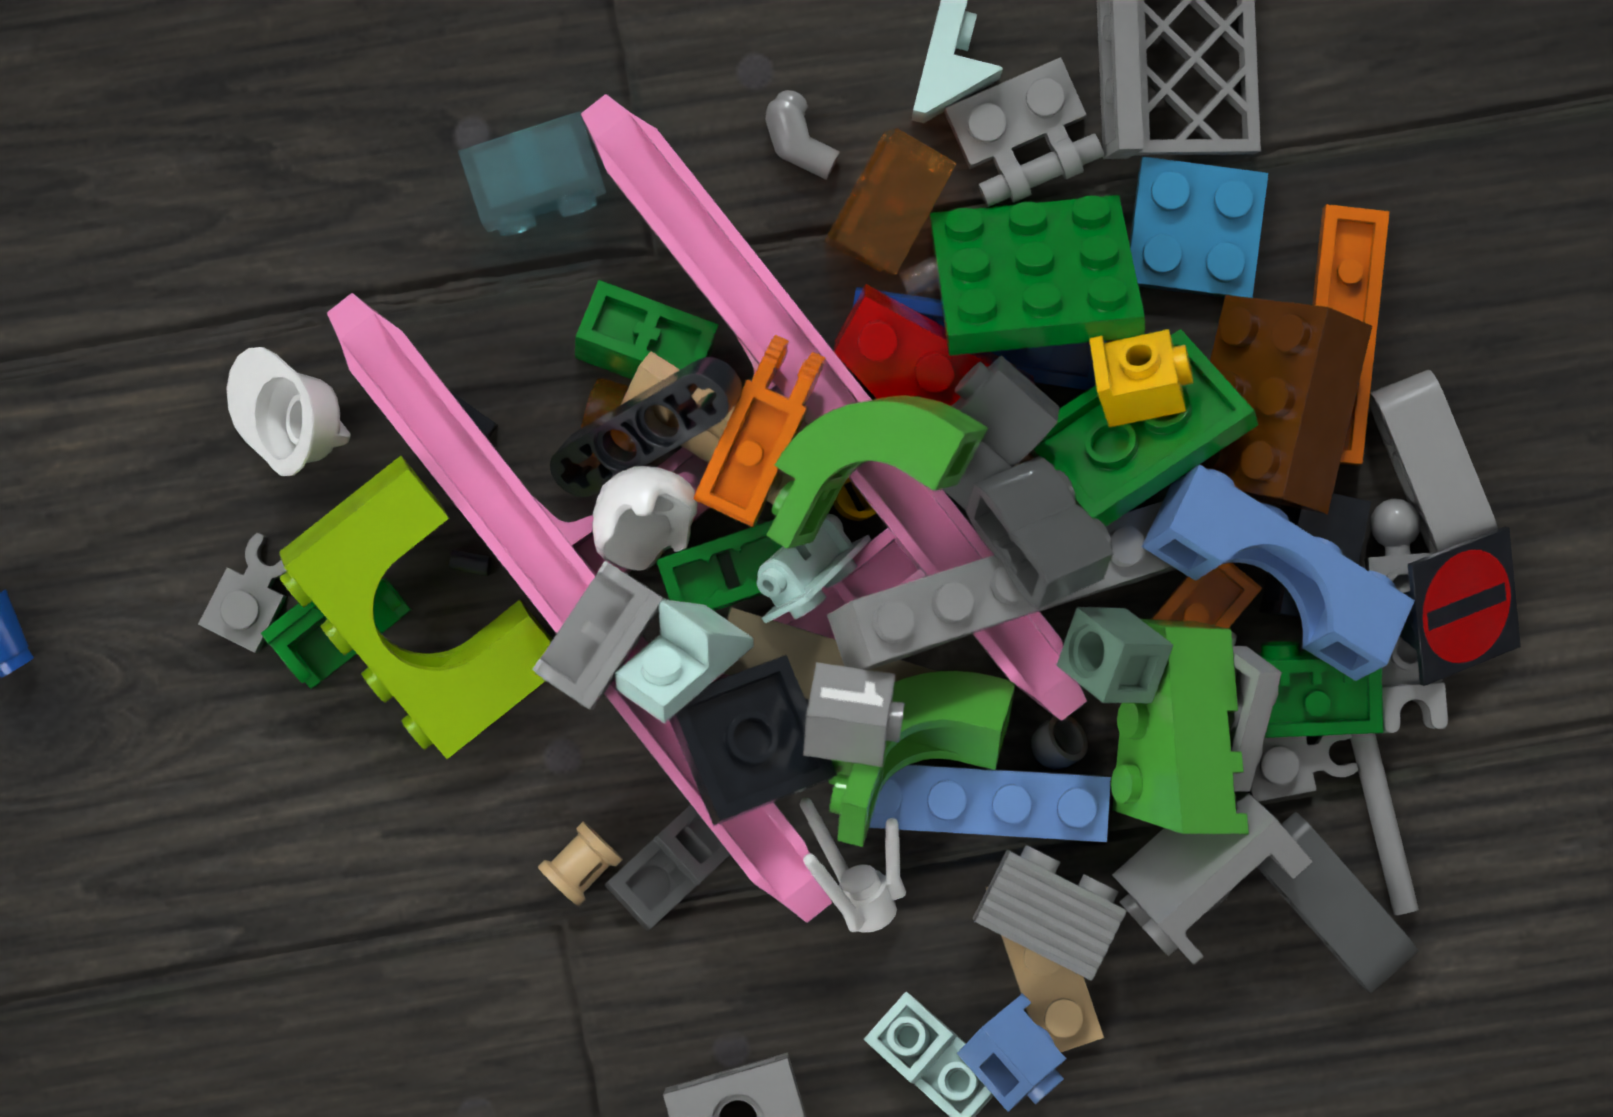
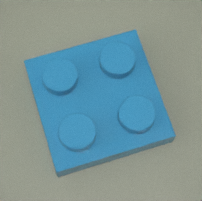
[1129,156,1268,298]

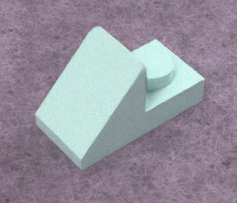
[912,0,1003,123]
[615,600,754,723]

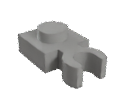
[198,533,287,653]
[1249,734,1358,802]

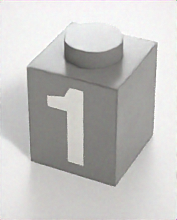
[803,663,905,767]

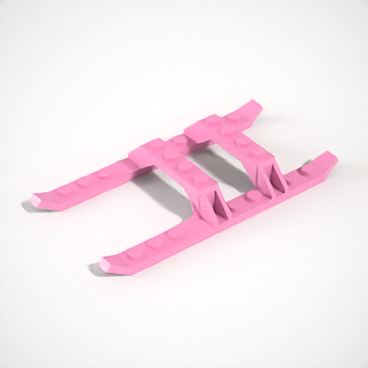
[327,94,1087,923]

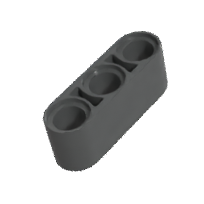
[1257,812,1419,994]

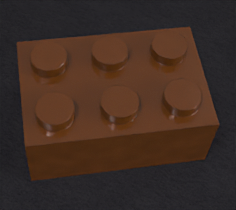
[1183,295,1372,514]

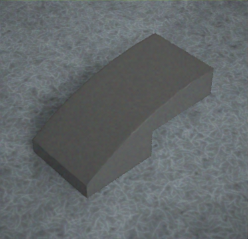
[604,804,731,932]

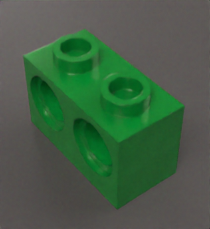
[656,519,782,611]

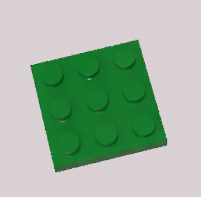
[930,195,1145,356]

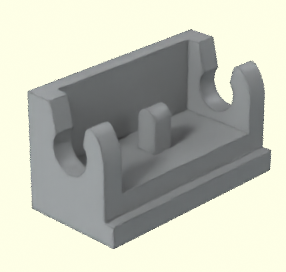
[532,560,665,710]

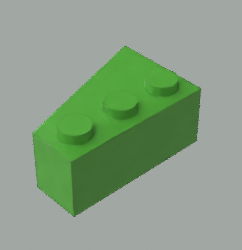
[1111,619,1249,834]

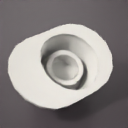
[227,347,351,476]

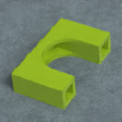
[279,456,553,759]

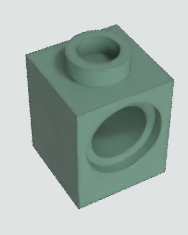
[1056,607,1173,703]

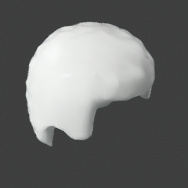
[592,466,697,571]

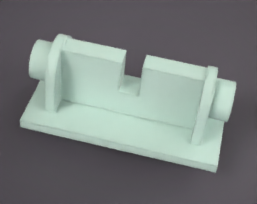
[757,514,871,623]

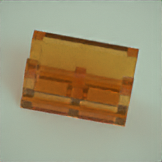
[824,128,957,275]

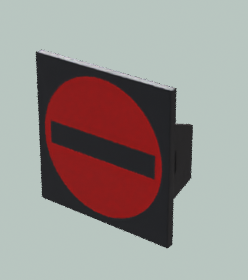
[1399,526,1521,686]

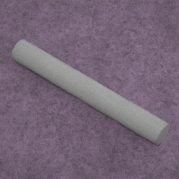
[1350,733,1419,915]

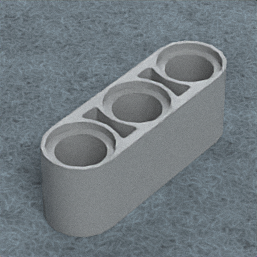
[1369,370,1498,554]

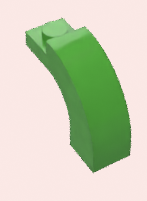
[767,396,988,549]
[829,671,1015,847]

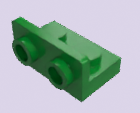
[1256,641,1383,738]

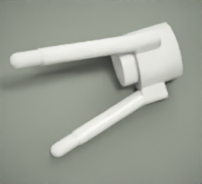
[800,798,906,933]

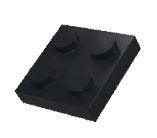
[669,655,837,826]

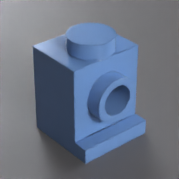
[957,993,1066,1112]

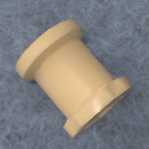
[538,821,623,906]

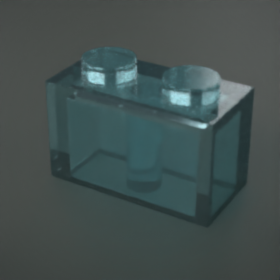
[458,111,607,237]

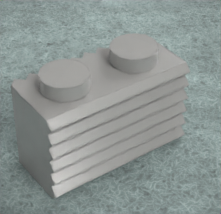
[972,845,1127,981]

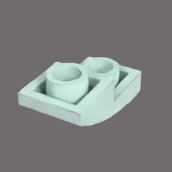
[864,992,994,1117]

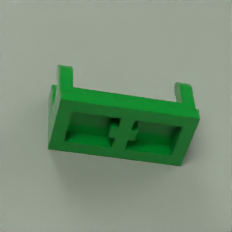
[575,280,719,379]
[260,575,412,689]

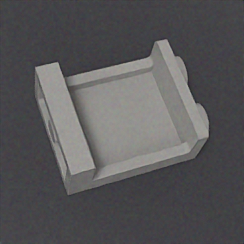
[1112,791,1313,965]

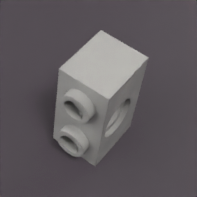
[663,1052,806,1117]

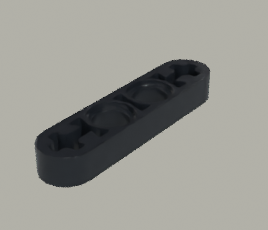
[550,357,742,497]

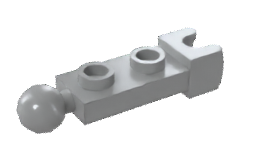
[1364,499,1448,733]

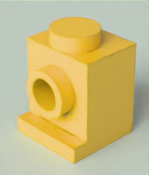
[1089,329,1193,428]

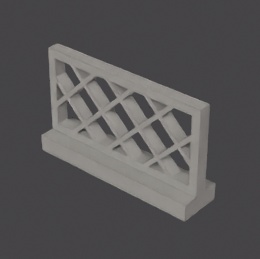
[1097,0,1261,159]

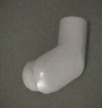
[765,90,840,180]

